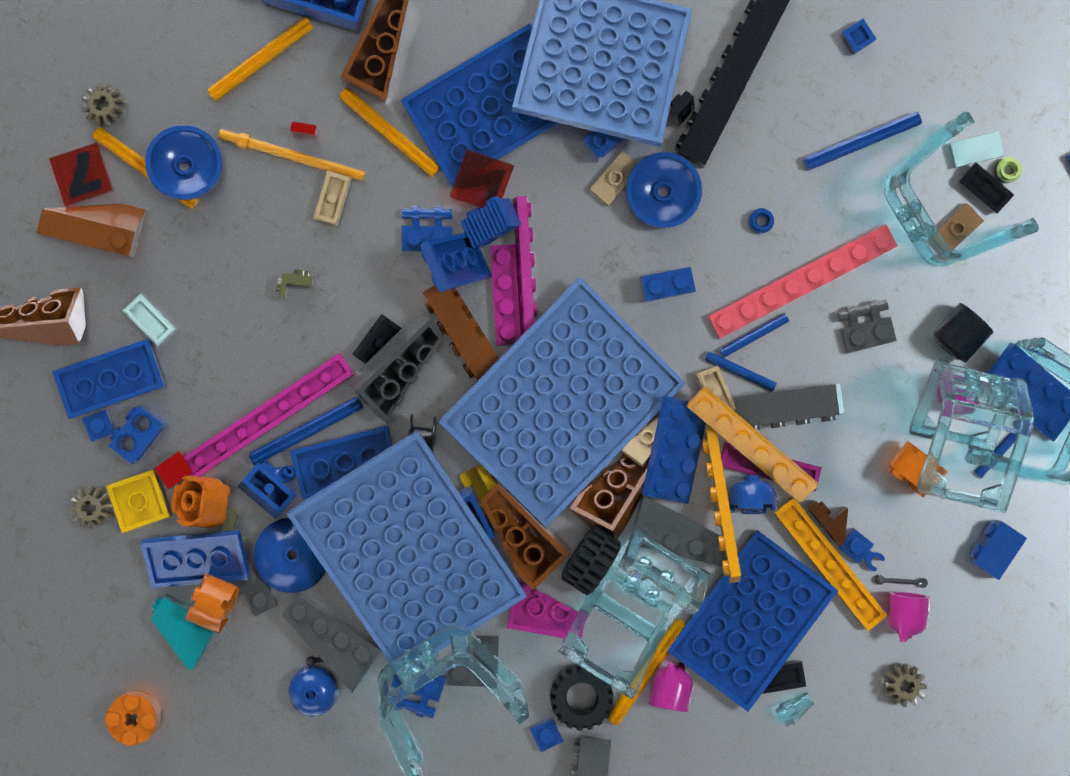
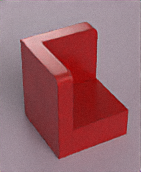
[154,451,193,489]

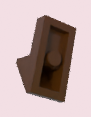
[805,500,848,547]

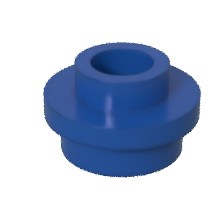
[749,208,774,234]

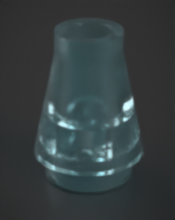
[775,692,814,727]

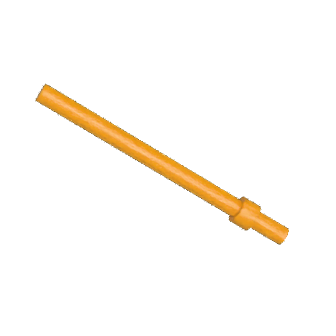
[218,129,366,181]

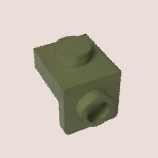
[276,270,315,300]
[221,506,249,543]

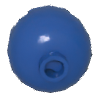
[728,475,778,514]
[288,666,339,717]

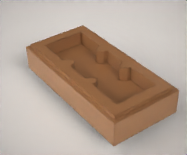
[929,203,984,255]

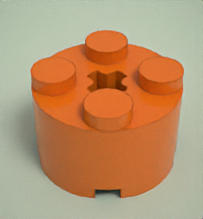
[889,441,948,498]
[171,476,230,528]
[185,574,239,634]
[105,691,161,746]

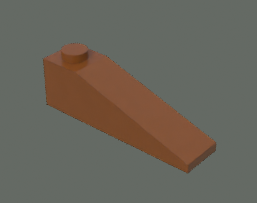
[0,287,86,346]

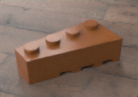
[340,0,409,102]
[422,285,499,380]

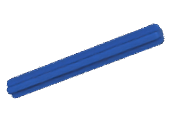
[804,112,922,170]
[249,397,363,465]

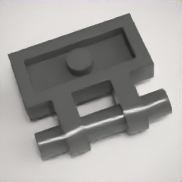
[837,300,897,354]

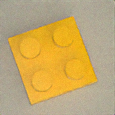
[106,469,171,533]

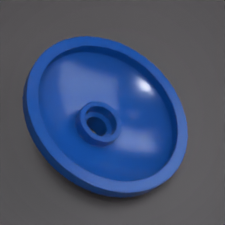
[145,125,222,200]
[626,152,702,228]
[254,518,326,593]

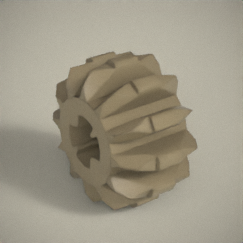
[82,83,125,126]
[69,486,113,529]
[883,663,927,707]

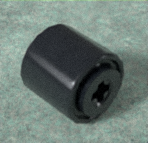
[933,303,994,363]

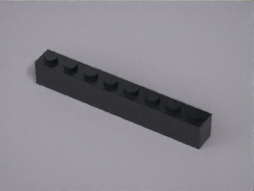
[675,0,790,168]

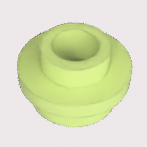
[996,157,1022,183]

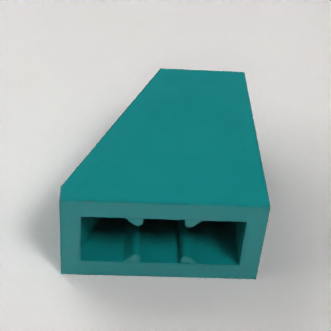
[150,595,215,671]

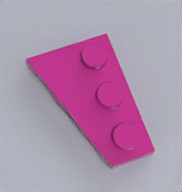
[507,578,586,641]

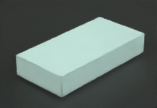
[949,131,1005,168]
[123,293,177,347]

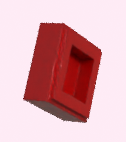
[290,121,319,138]

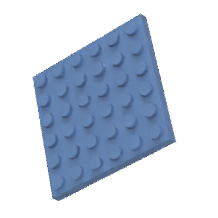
[512,0,692,147]

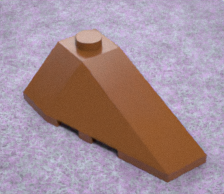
[36,203,147,258]
[570,454,650,540]
[480,483,571,590]

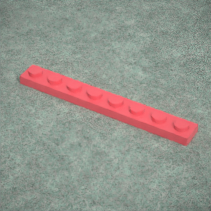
[708,224,898,339]

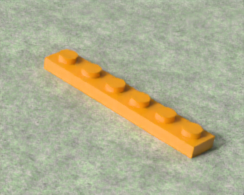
[687,386,818,503]
[702,429,741,583]
[773,497,888,631]

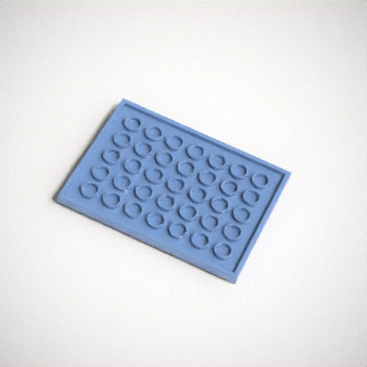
[438,277,686,527]
[287,430,527,676]

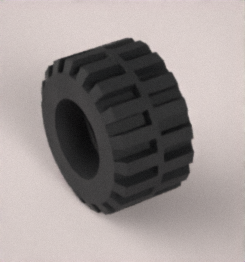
[561,526,621,596]
[550,663,614,731]

